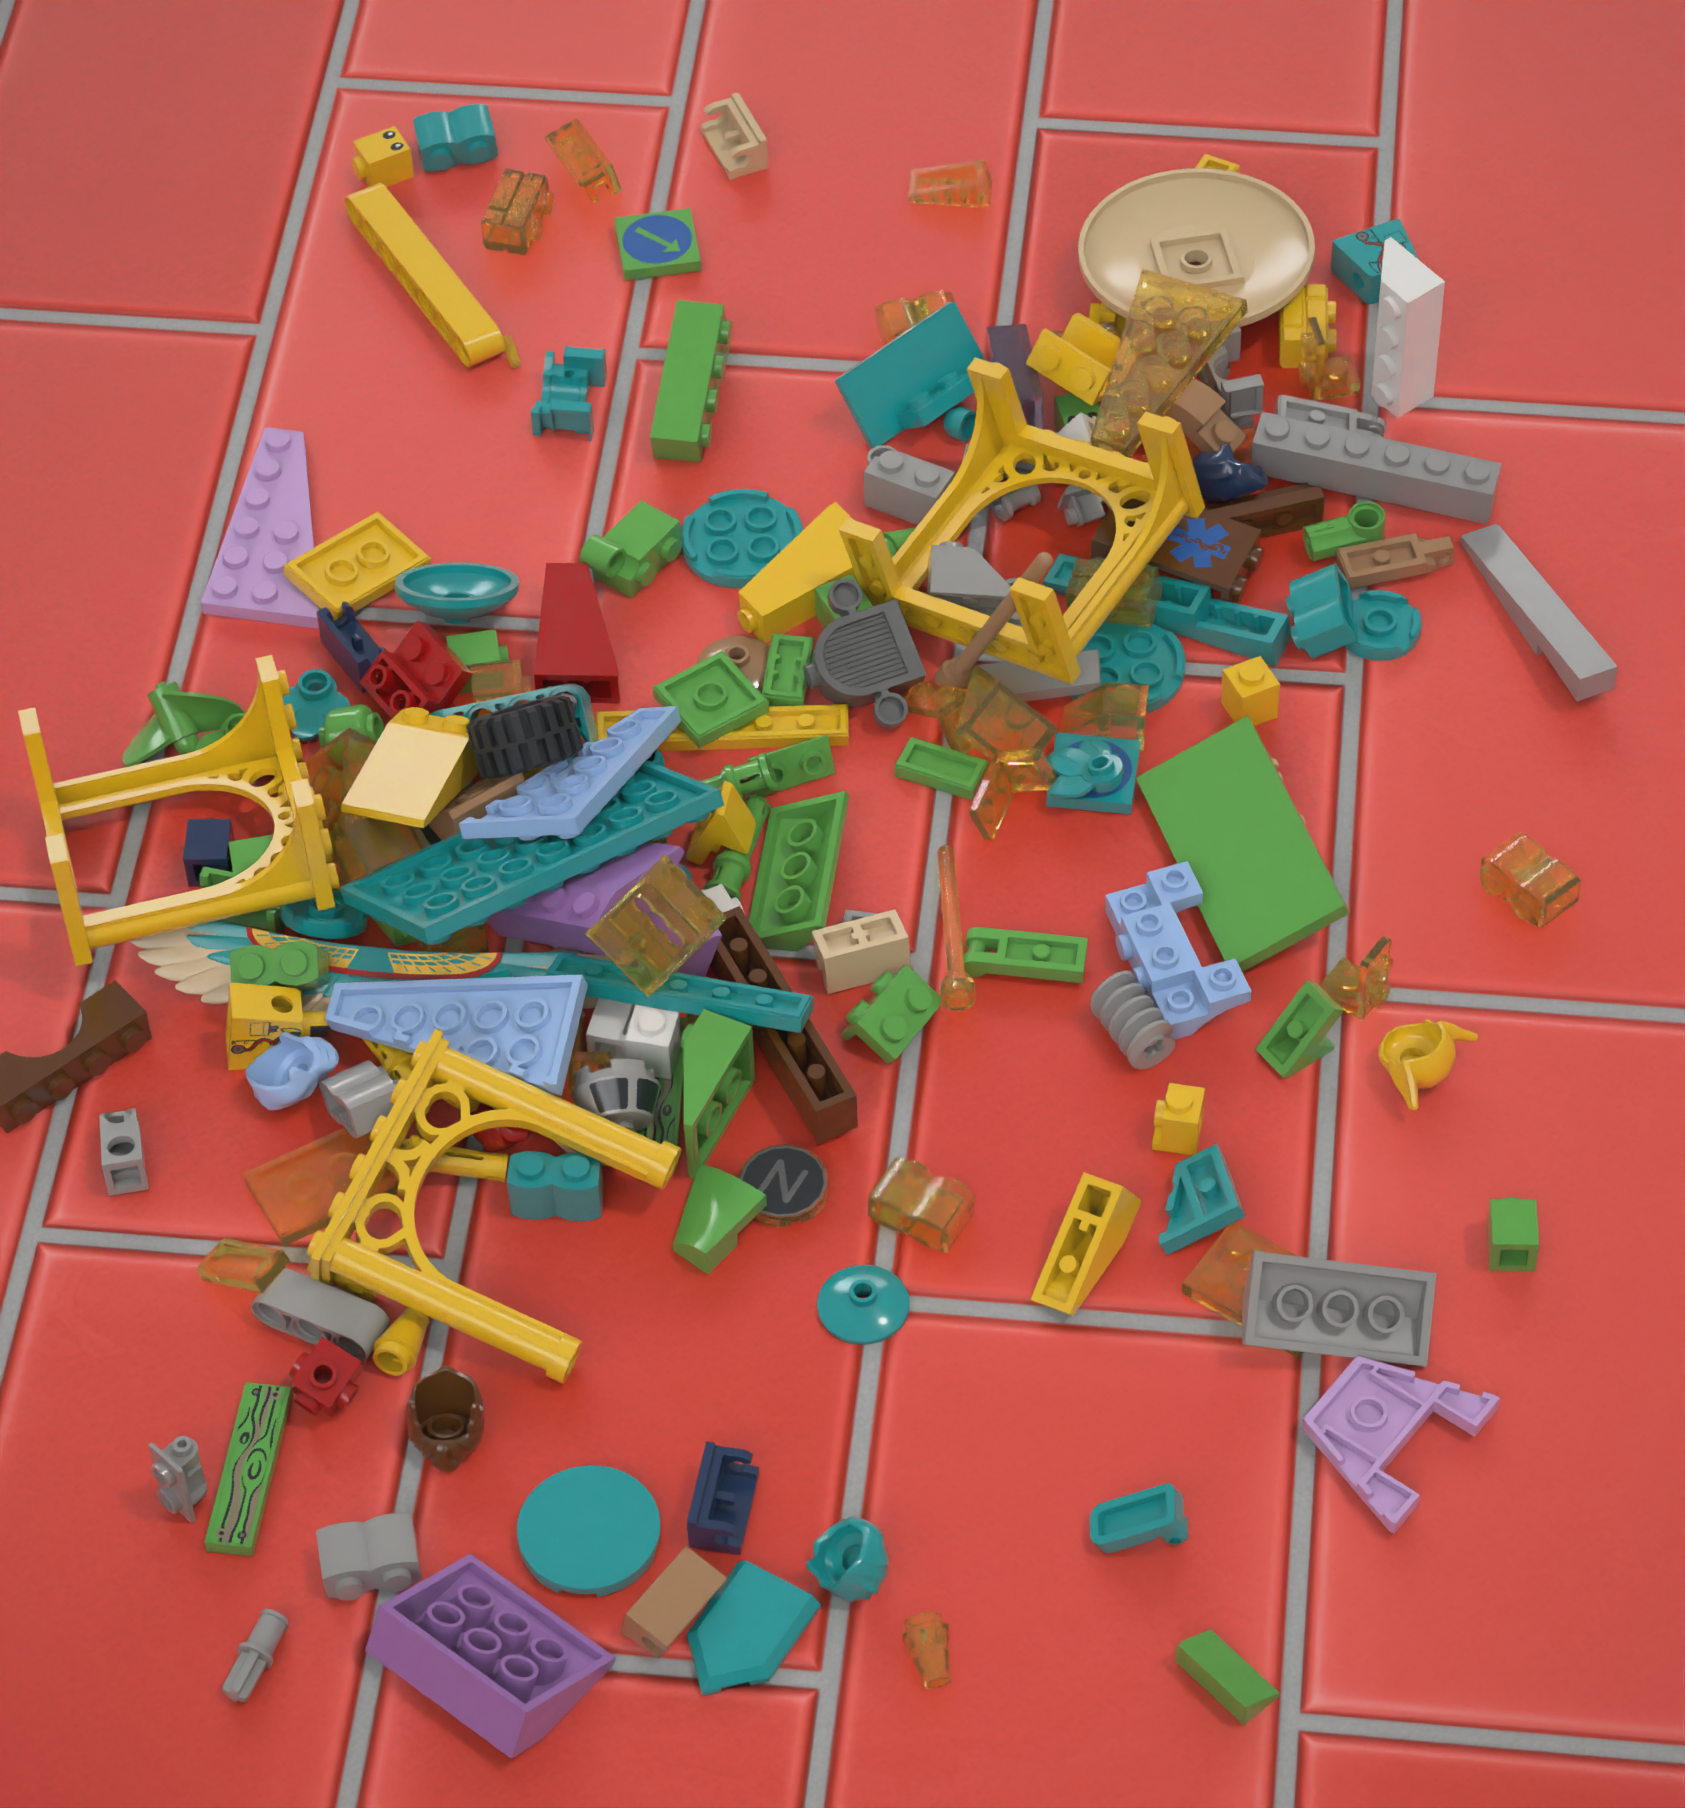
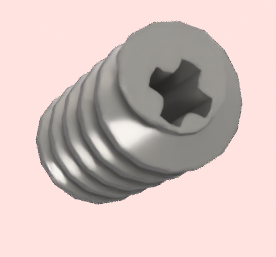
[1090,970,1176,1070]

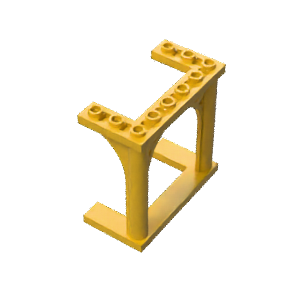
[839,357,1205,684]
[18,655,340,967]

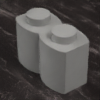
[318,1060,399,1138]
[316,1513,422,1601]

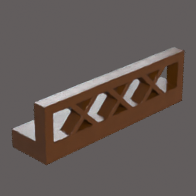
[1205,483,1325,539]

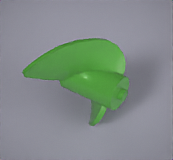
[122,682,245,767]

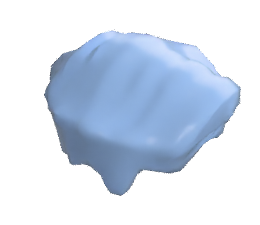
[245,1032,339,1110]

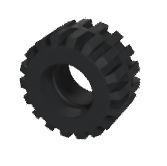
[466,695,584,779]

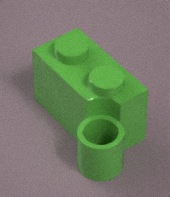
[580,500,682,598]

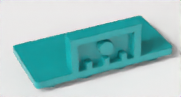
[835,302,986,449]

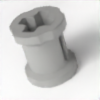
[989,471,1041,521]

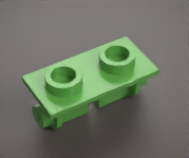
[743,735,835,796]

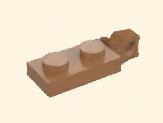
[1336,533,1454,589]

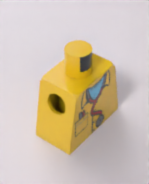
[225,983,328,1070]

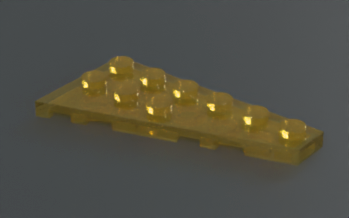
[1090,269,1248,458]

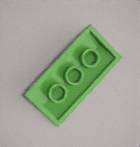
[749,791,849,951]

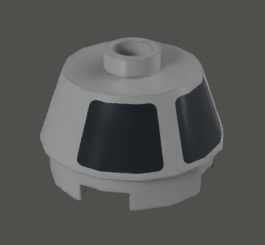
[571,1058,661,1132]

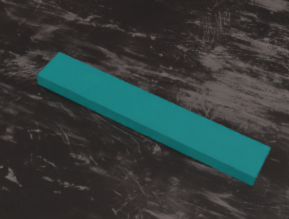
[544,952,814,1033]

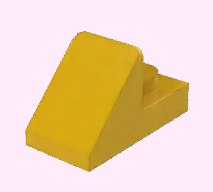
[685,780,756,865]

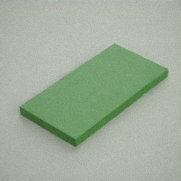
[1136,716,1350,972]

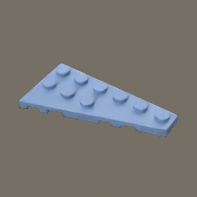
[459,706,681,841]
[325,975,588,1096]

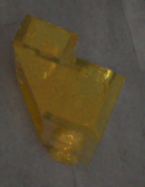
[585,854,728,997]

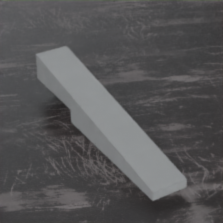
[1460,523,1618,701]

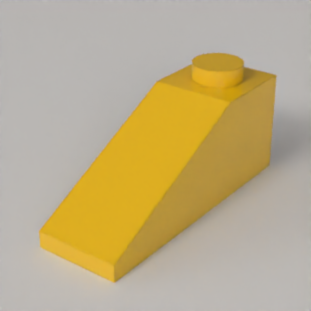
[1030,1172,1142,1316]

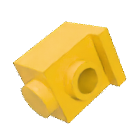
[1152,1083,1205,1155]

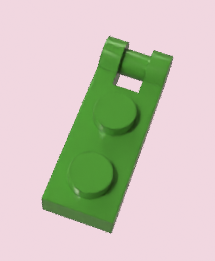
[961,927,1088,983]

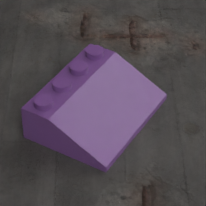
[486,841,685,959]
[365,1553,616,1759]

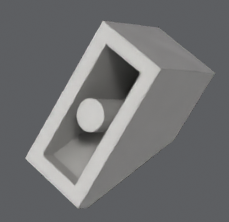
[927,541,1011,611]

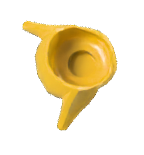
[1378,1020,1478,1110]

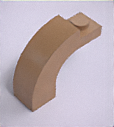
[1104,368,1247,453]

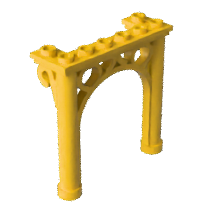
[307,1028,682,1384]

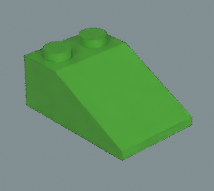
[680,1009,756,1179]

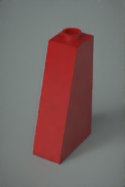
[534,563,621,704]

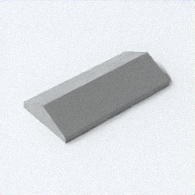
[1242,1251,1437,1366]

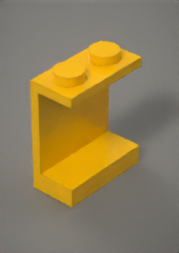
[1025,312,1144,406]

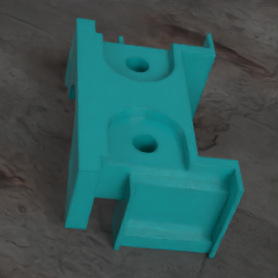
[531,345,607,442]

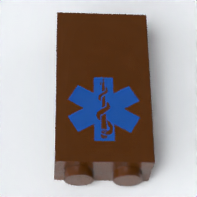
[1090,498,1264,603]

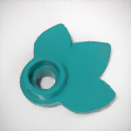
[283,669,350,741]
[1045,739,1124,798]

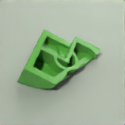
[673,1164,767,1274]

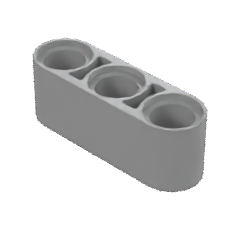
[250,1267,390,1362]

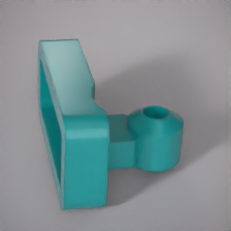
[1090,1483,1188,1553]

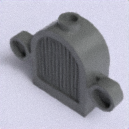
[803,578,926,730]

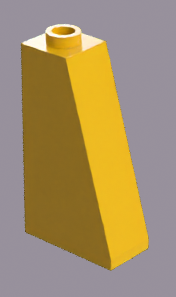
[737,502,859,643]

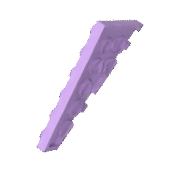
[200,427,319,629]

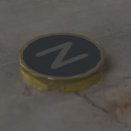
[738,1144,829,1227]

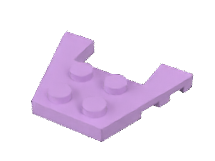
[1302,1356,1500,1534]

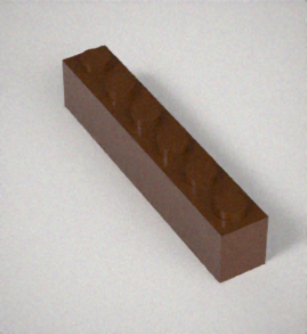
[710,906,858,1144]

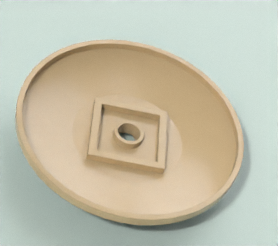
[1078,168,1315,333]

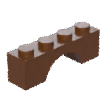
[0,980,152,1133]

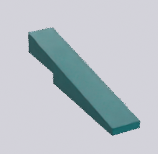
[1043,554,1292,667]

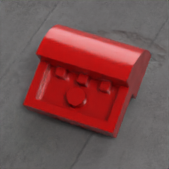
[359,620,473,719]

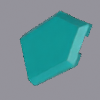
[687,1561,821,1696]

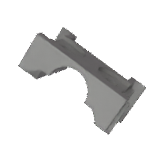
[1197,323,1264,430]

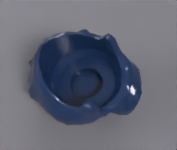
[1192,444,1269,503]

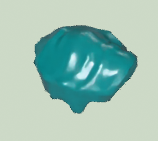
[806,1517,889,1602]

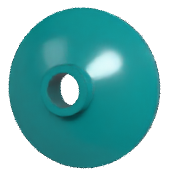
[817,1265,910,1345]

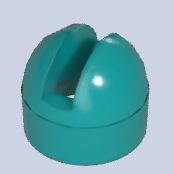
[943,407,976,442]

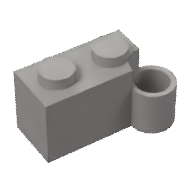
[864,445,955,525]

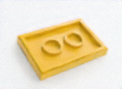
[283,512,431,620]

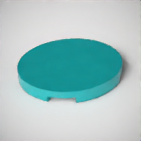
[681,489,803,589]
[1070,613,1186,717]
[517,1465,661,1597]

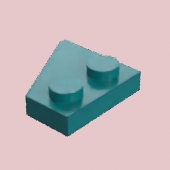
[1158,1144,1246,1255]

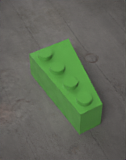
[650,300,732,463]

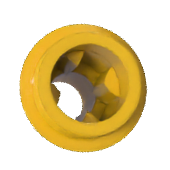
[373,1308,429,1376]

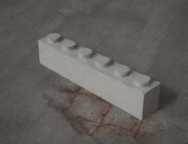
[1251,412,1502,525]

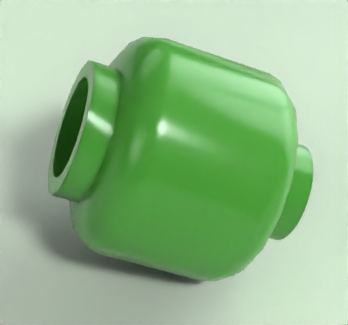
[319,704,384,763]

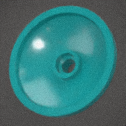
[395,562,519,624]

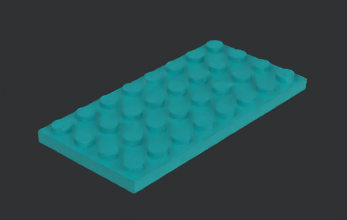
[340,760,724,944]

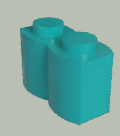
[413,104,498,171]
[1286,563,1358,659]
[507,1151,604,1221]

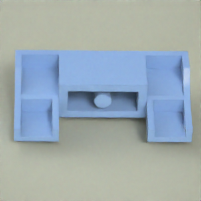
[1105,861,1252,1040]

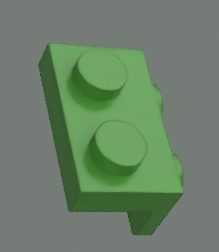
[841,964,945,1065]

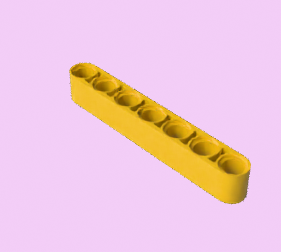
[344,182,505,367]

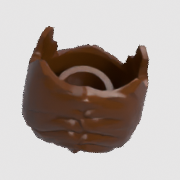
[407,1365,484,1472]

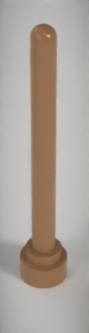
[934,552,1053,696]

